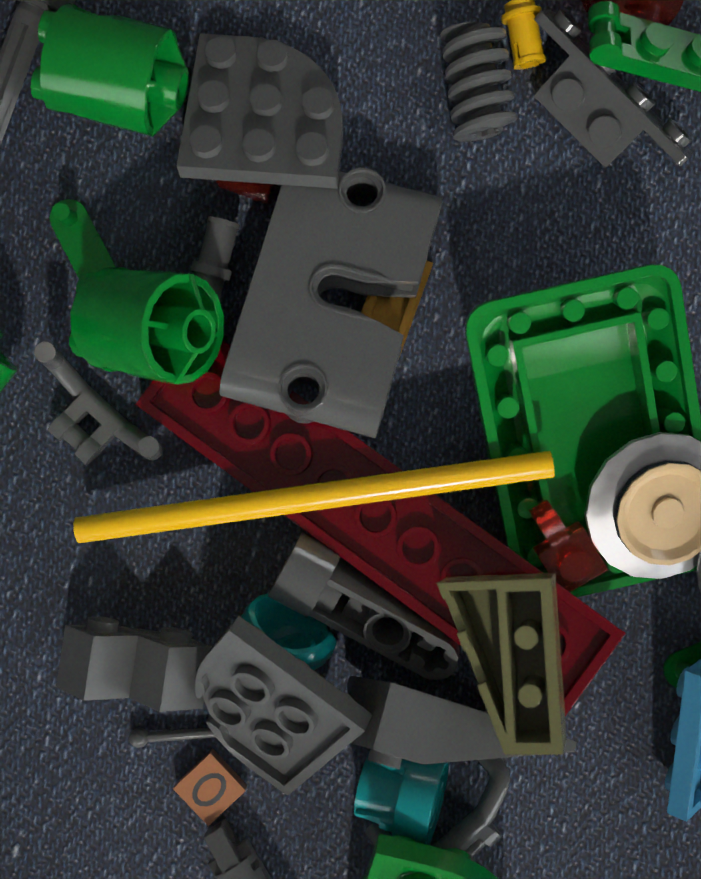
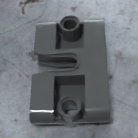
[219,168,443,438]

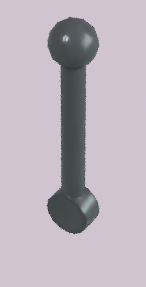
[129,727,216,748]

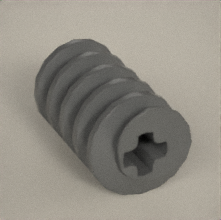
[440,22,517,142]

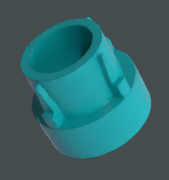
[354,753,450,845]

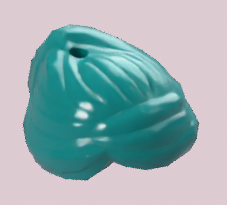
[241,594,337,671]

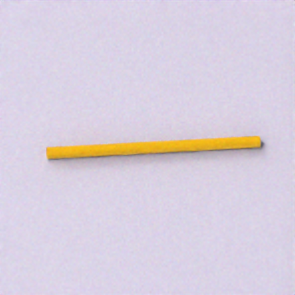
[73,451,555,543]

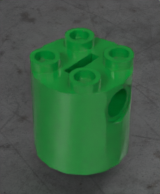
[31,3,189,137]
[69,267,224,384]

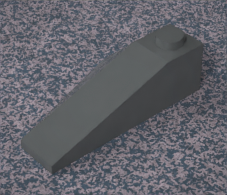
[347,676,577,770]

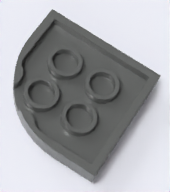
[176,33,343,189]
[195,615,373,796]

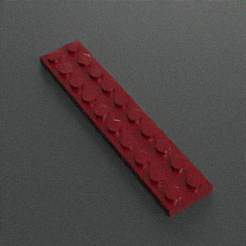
[135,340,626,716]

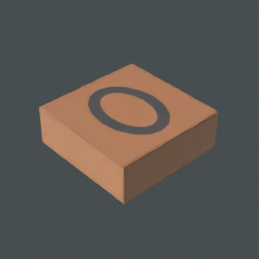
[173,748,248,826]

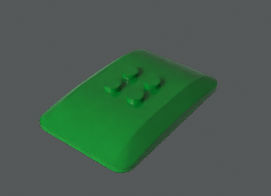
[465,264,701,597]

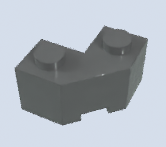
[56,616,212,712]

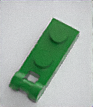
[588,1,701,92]

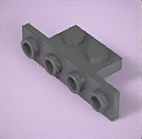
[534,9,693,168]

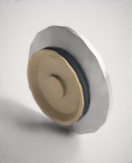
[584,432,701,579]

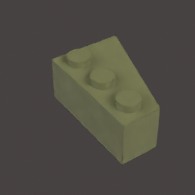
[437,573,567,755]

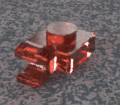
[529,500,608,592]

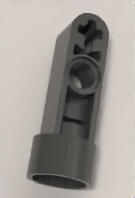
[267,531,460,680]

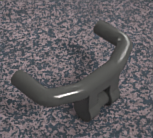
[34,342,163,465]
[365,758,510,862]

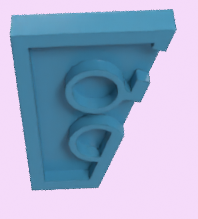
[665,659,701,822]

